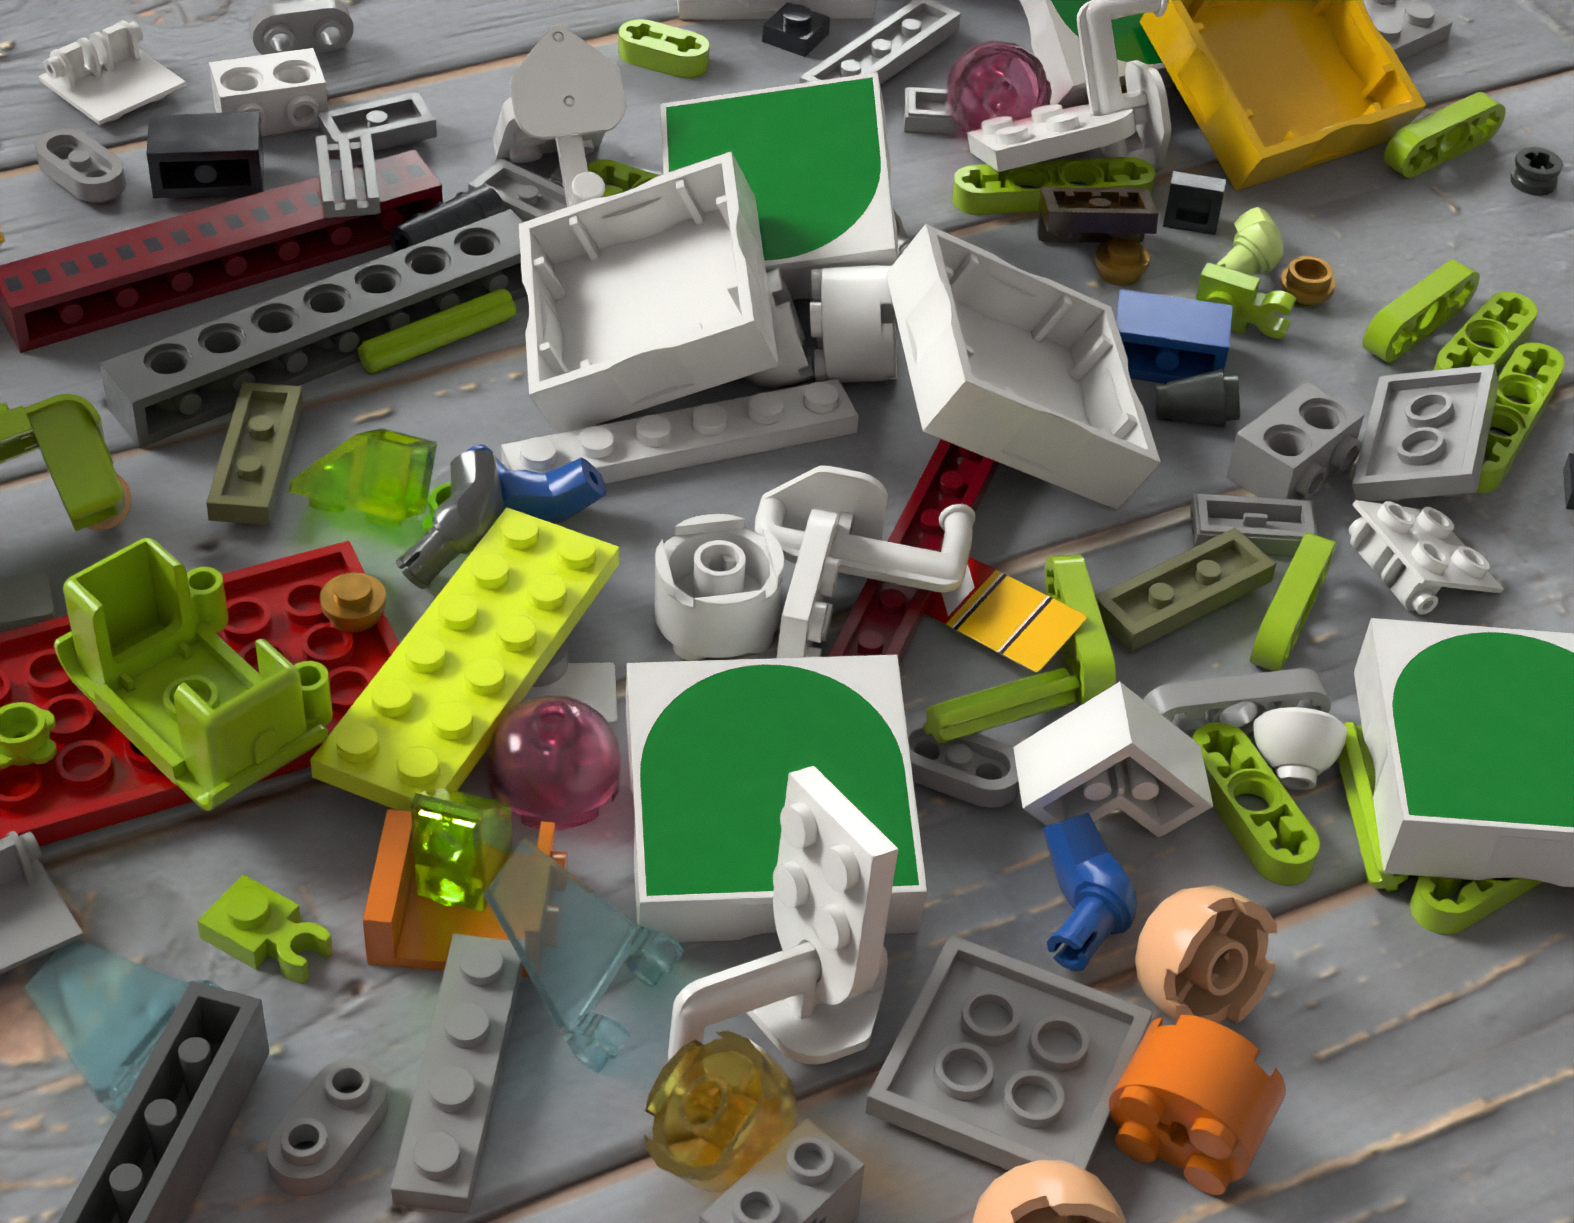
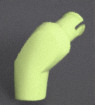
[1215,207,1285,276]

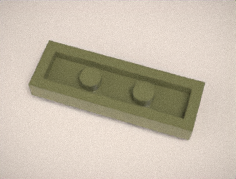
[206,382,304,526]
[1095,528,1276,652]

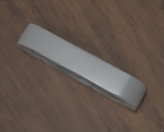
[1143,668,1331,738]

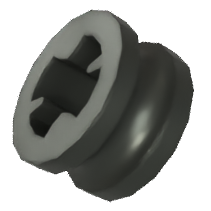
[1510,147,1563,196]

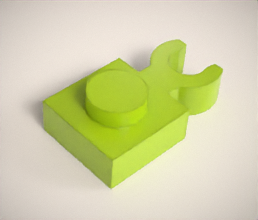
[1195,262,1296,339]
[197,874,333,984]

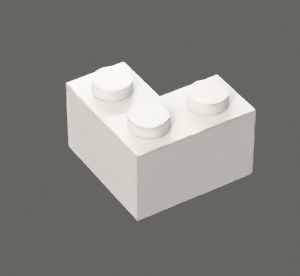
[1013,682,1213,838]

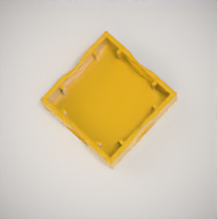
[1139,0,1426,191]

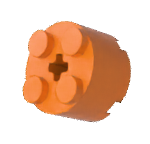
[1109,1015,1286,1195]

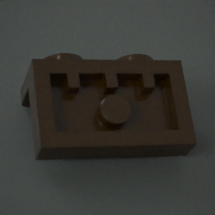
[1037,187,1159,243]

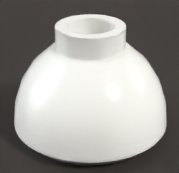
[1253,707,1347,790]

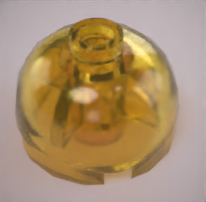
[644,1030,799,1193]

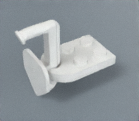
[967,0,1171,172]
[493,25,626,207]
[755,465,976,658]
[665,766,898,1097]

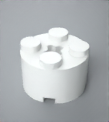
[810,265,898,383]
[654,514,784,661]

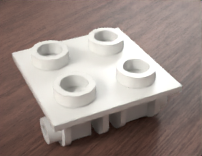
[38,20,186,125]
[1349,500,1504,615]

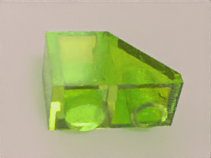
[288,428,437,527]
[410,788,512,912]

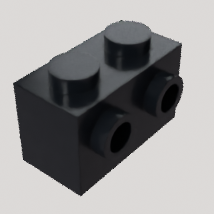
[146,112,264,199]

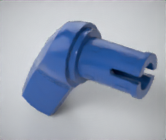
[466,444,606,523]
[1043,813,1137,971]

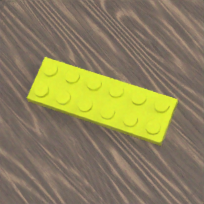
[310,507,619,824]

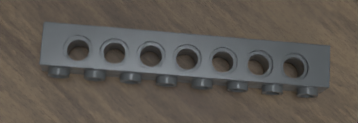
[100,209,528,448]

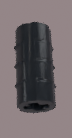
[390,184,506,252]

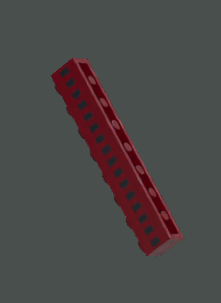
[0,150,443,353]

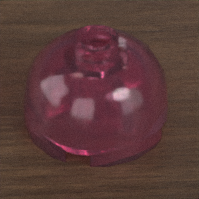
[945,40,1052,137]
[486,695,621,830]

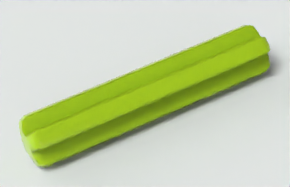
[358,288,517,374]
[923,667,1080,744]
[1337,722,1409,892]

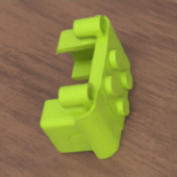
[0,394,125,532]
[54,538,333,811]

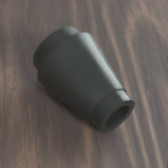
[1156,369,1240,427]

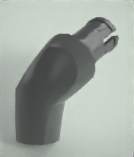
[396,450,504,589]

